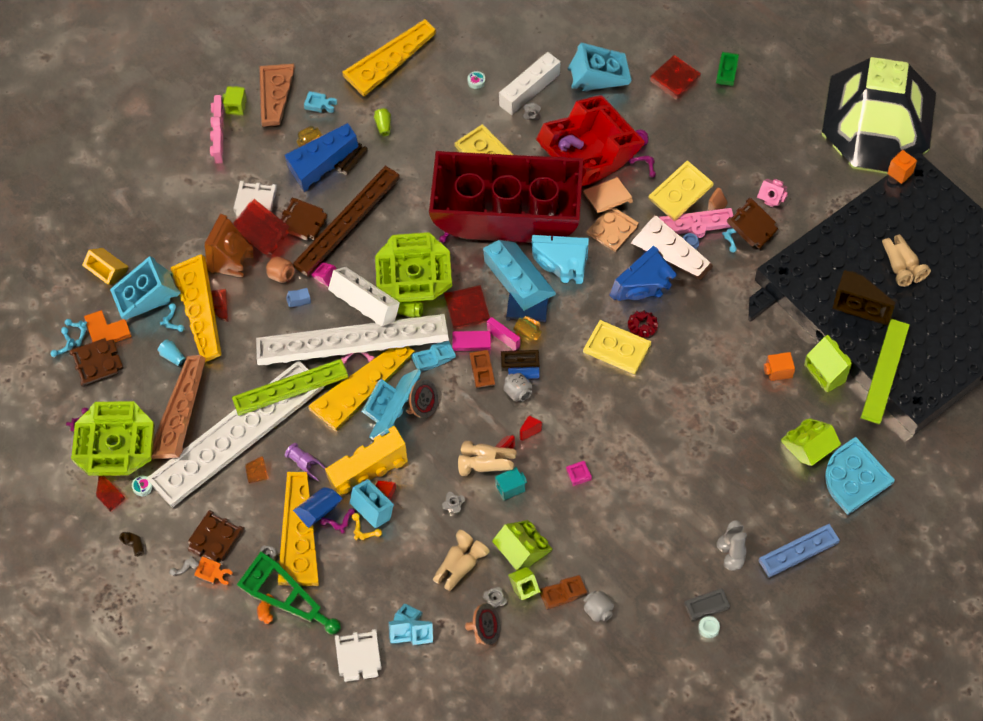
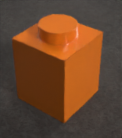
[887,150,917,184]
[764,352,795,381]

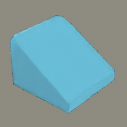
[393,603,422,621]

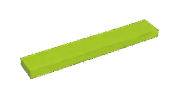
[861,319,909,424]
[232,359,348,416]

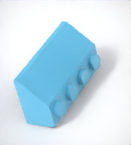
[483,240,556,311]

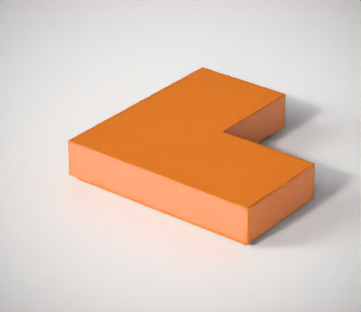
[84,310,132,343]

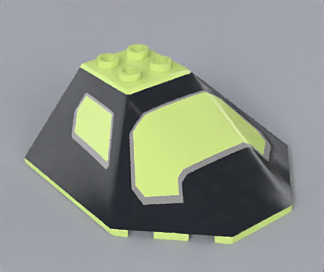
[822,57,936,174]

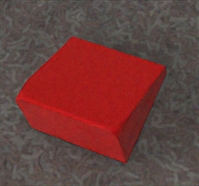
[520,416,542,441]
[495,435,515,449]
[376,480,396,500]

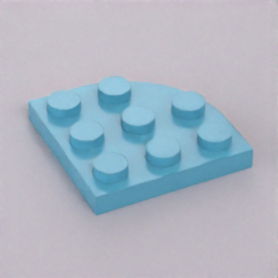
[825,437,895,515]

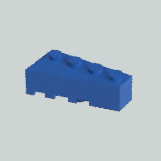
[285,123,359,192]

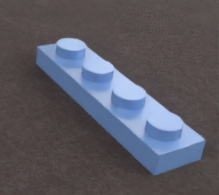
[759,524,840,578]

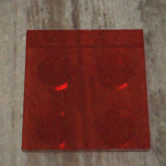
[650,55,701,99]
[444,285,490,328]

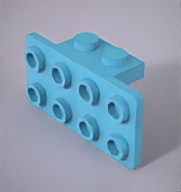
[361,369,421,440]

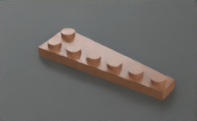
[152,355,206,459]

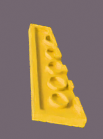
[343,19,436,97]
[170,254,222,362]
[308,346,415,432]
[278,472,319,586]

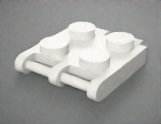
[233,181,277,221]
[335,629,381,682]

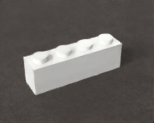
[499,52,560,115]
[328,267,400,326]

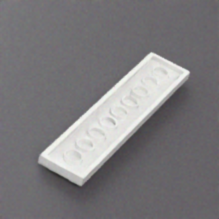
[256,314,449,365]
[147,360,324,508]

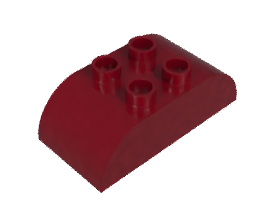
[429,151,583,242]

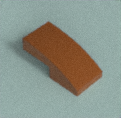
[469,350,495,388]
[540,575,587,610]

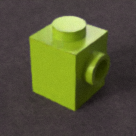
[222,86,247,115]
[508,567,540,600]

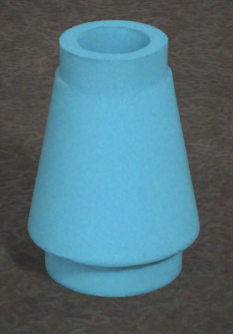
[158,339,186,367]

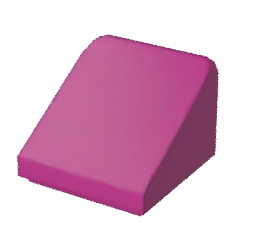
[311,262,336,287]

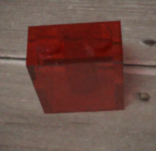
[233,199,290,256]

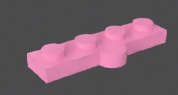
[210,95,224,163]
[659,208,733,238]

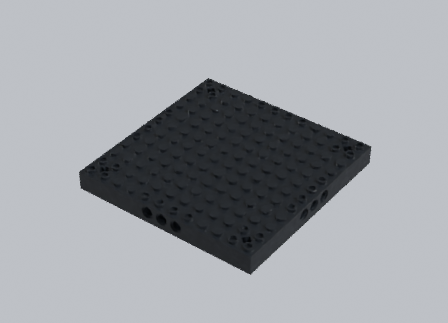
[755,152,983,436]

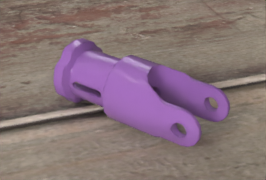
[284,443,326,481]

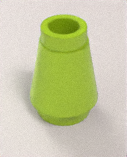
[374,109,391,136]
[397,301,423,318]

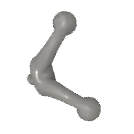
[169,556,199,576]

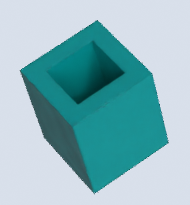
[495,467,527,501]

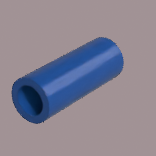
[508,367,539,379]

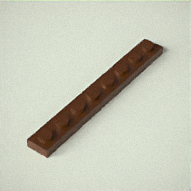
[293,165,400,277]

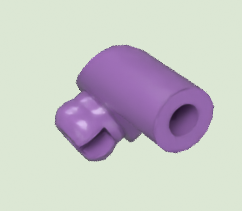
[559,135,584,151]

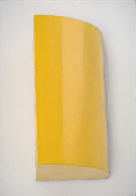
[82,248,129,285]

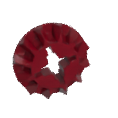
[628,309,658,338]

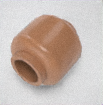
[266,256,294,283]

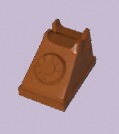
[205,213,253,278]

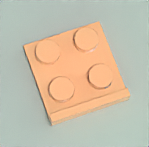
[583,177,633,213]
[586,207,639,252]

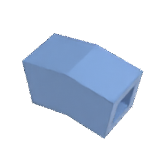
[286,288,311,307]

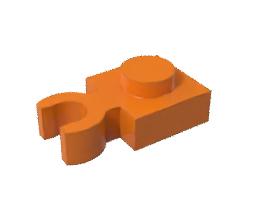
[194,557,233,585]

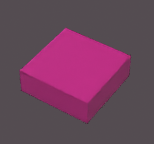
[566,461,592,486]

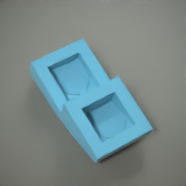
[412,341,456,372]
[389,620,433,645]

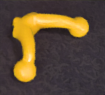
[352,513,382,540]

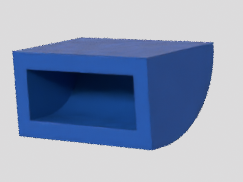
[293,488,342,528]

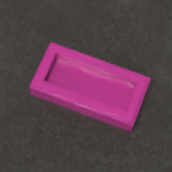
[487,317,520,351]
[452,331,491,351]

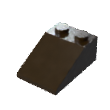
[832,270,896,326]

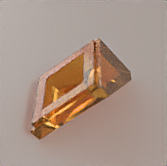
[245,456,268,483]

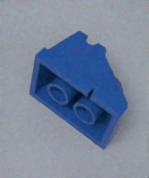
[609,245,676,301]

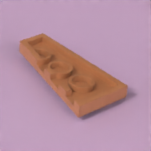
[260,64,295,127]

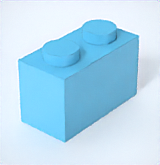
[350,479,394,528]

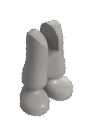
[717,520,747,571]

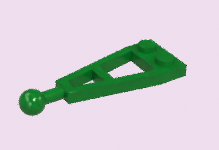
[236,552,341,635]

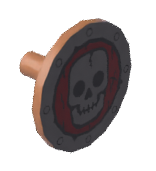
[405,380,438,418]
[465,603,501,645]

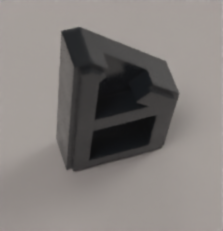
[748,287,776,322]

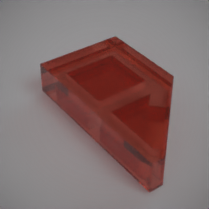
[211,289,229,322]
[96,476,125,512]

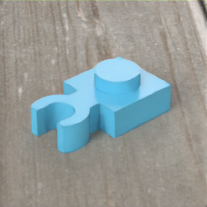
[304,91,337,113]

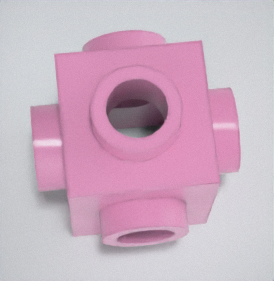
[757,178,788,207]

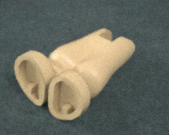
[882,234,931,287]
[458,440,517,476]
[433,530,490,591]

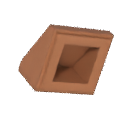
[708,187,728,211]

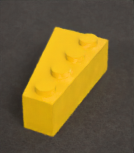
[325,425,408,495]

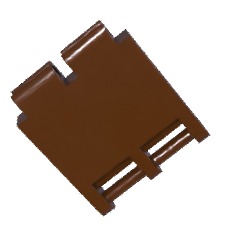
[274,197,328,241]
[727,198,778,249]
[69,338,124,386]
[188,510,244,562]

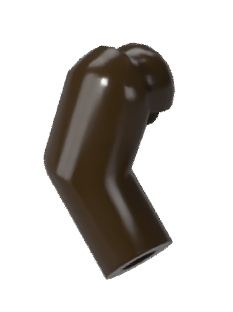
[119,532,144,557]

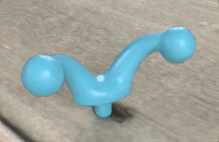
[722,228,737,252]
[160,303,185,332]
[65,319,87,347]
[50,327,76,357]

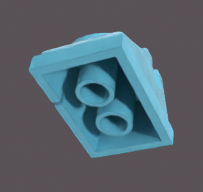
[568,43,632,92]
[532,235,589,284]
[110,256,181,320]

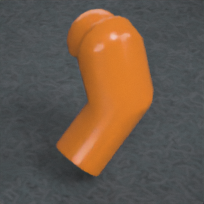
[257,593,275,624]

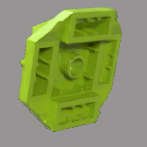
[375,232,452,302]
[71,401,155,476]

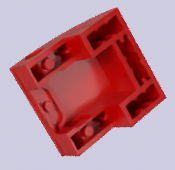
[536,95,645,186]

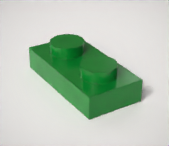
[716,52,739,86]

